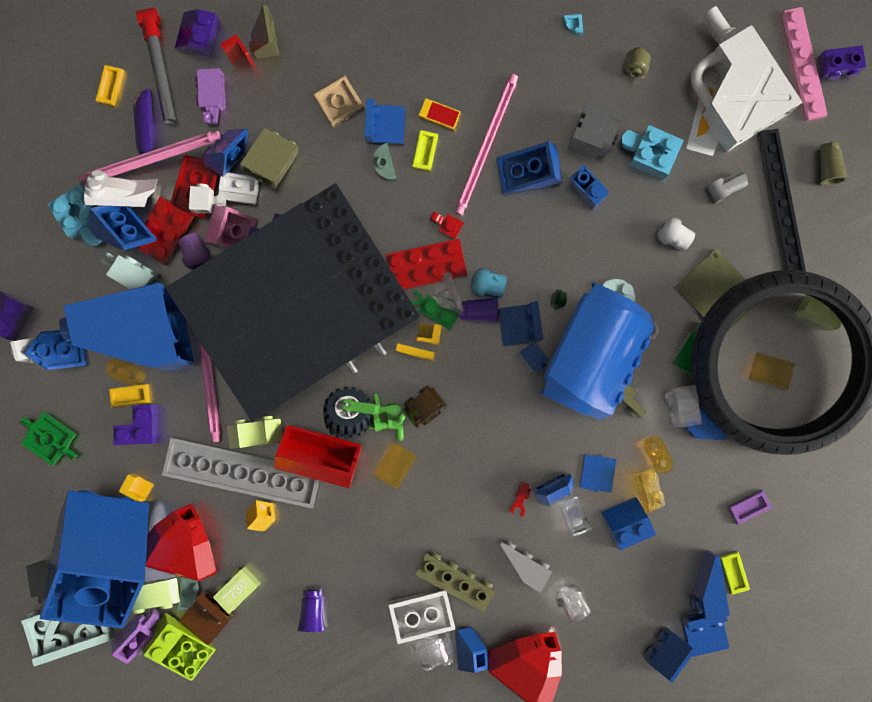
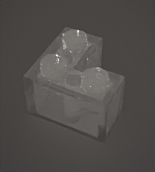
[663,385,702,428]

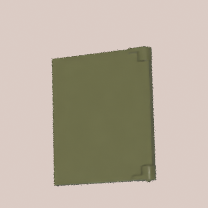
[674,249,762,332]

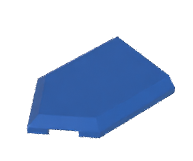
[23,330,86,370]

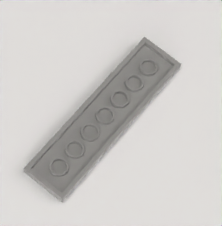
[162,438,319,509]

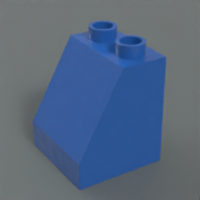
[59,283,196,371]
[39,490,149,628]

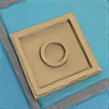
[313,76,365,128]

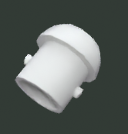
[658,218,695,252]

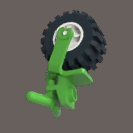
[323,386,405,441]

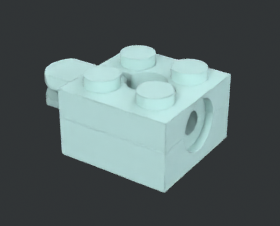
[100,251,162,290]

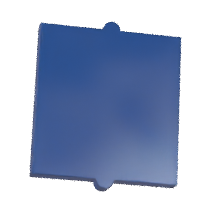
[580,454,616,493]

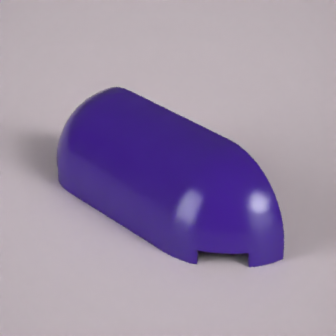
[133,89,158,164]

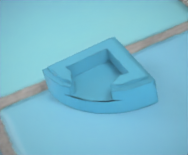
[562,14,583,35]

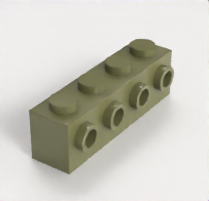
[415,551,495,612]

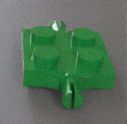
[19,412,78,466]

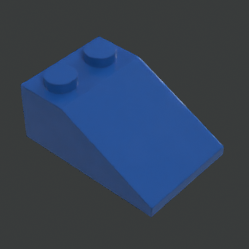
[496,141,563,194]
[86,206,157,251]
[691,550,730,619]

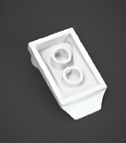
[84,170,158,207]

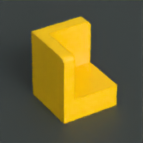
[416,323,442,345]
[119,473,153,502]
[245,500,275,531]

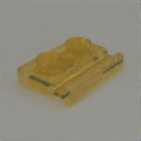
[749,352,795,390]
[374,442,417,490]
[634,468,665,513]

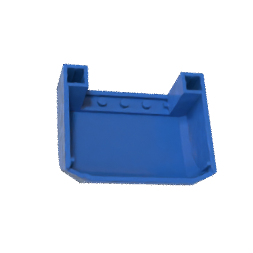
[540,282,655,420]

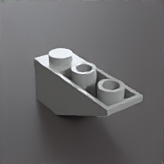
[499,540,552,593]

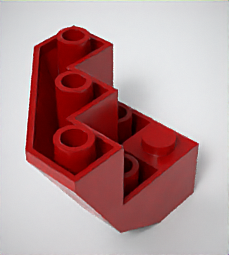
[145,504,216,581]
[487,632,561,702]

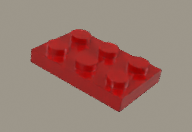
[170,154,220,220]
[136,196,194,265]

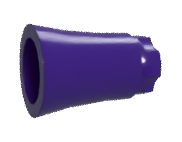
[459,297,499,323]
[297,590,325,632]

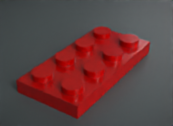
[385,238,468,290]

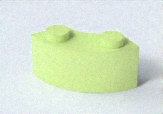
[227,416,283,449]
[132,578,180,614]

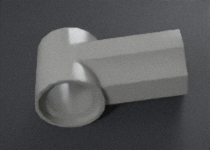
[707,171,749,203]

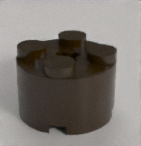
[403,385,448,429]

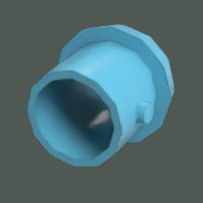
[471,268,507,298]

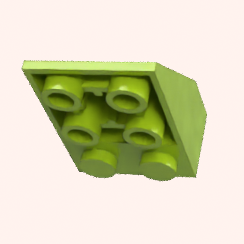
[142,613,216,681]

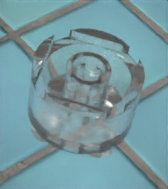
[411,631,456,672]

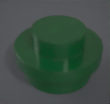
[551,289,567,309]

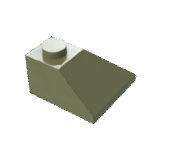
[249,5,279,59]

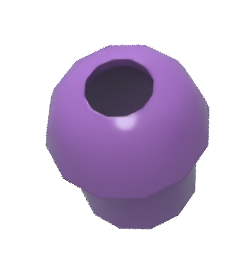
[178,233,210,270]

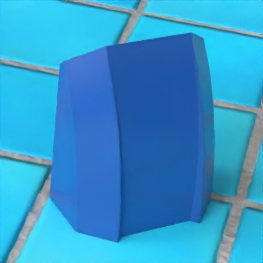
[532,472,574,507]

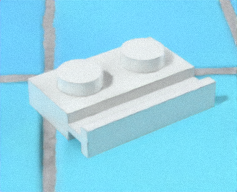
[218,173,260,206]

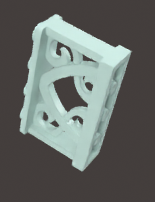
[21,610,115,667]

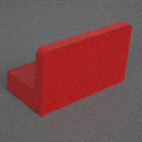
[220,34,255,67]

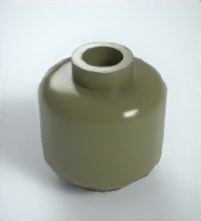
[624,47,651,78]

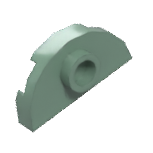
[373,143,396,181]
[176,577,199,611]

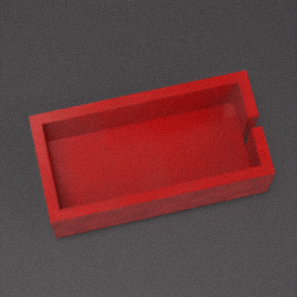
[274,425,362,489]

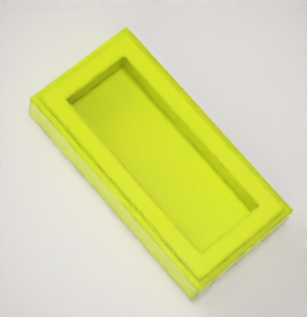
[412,130,438,172]
[720,551,750,595]

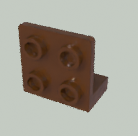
[180,590,235,645]

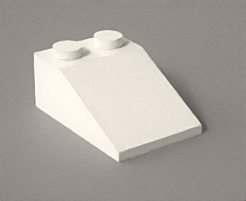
[388,590,455,644]

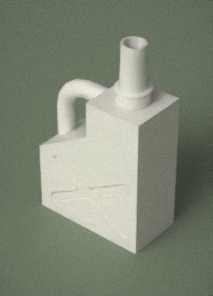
[691,6,802,152]

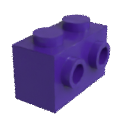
[818,45,866,80]

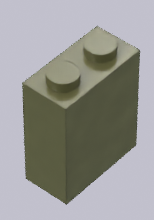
[240,128,298,190]

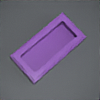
[727,490,772,525]

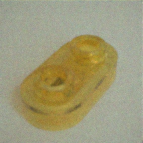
[106,359,145,386]
[644,436,673,473]

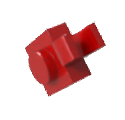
[429,211,464,240]
[510,481,531,517]

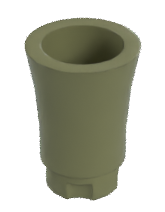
[820,141,849,185]

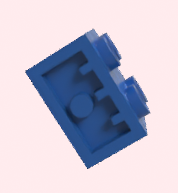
[364,99,406,144]
[498,301,544,346]
[682,614,729,657]

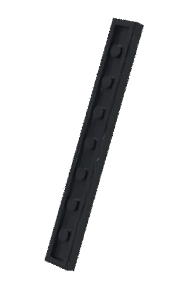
[758,129,806,271]

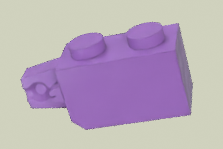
[195,68,225,124]
[111,608,159,664]

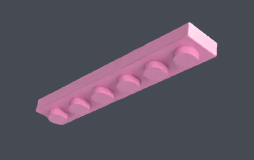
[782,7,828,121]

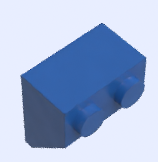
[204,129,248,177]
[601,497,656,551]
[645,628,696,683]

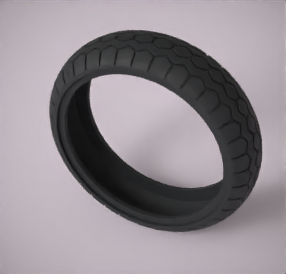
[691,270,872,455]

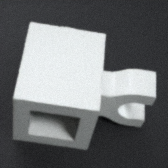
[189,184,226,214]

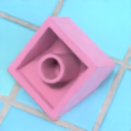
[204,206,258,250]

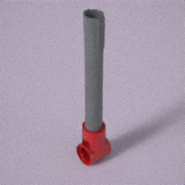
[136,7,176,124]

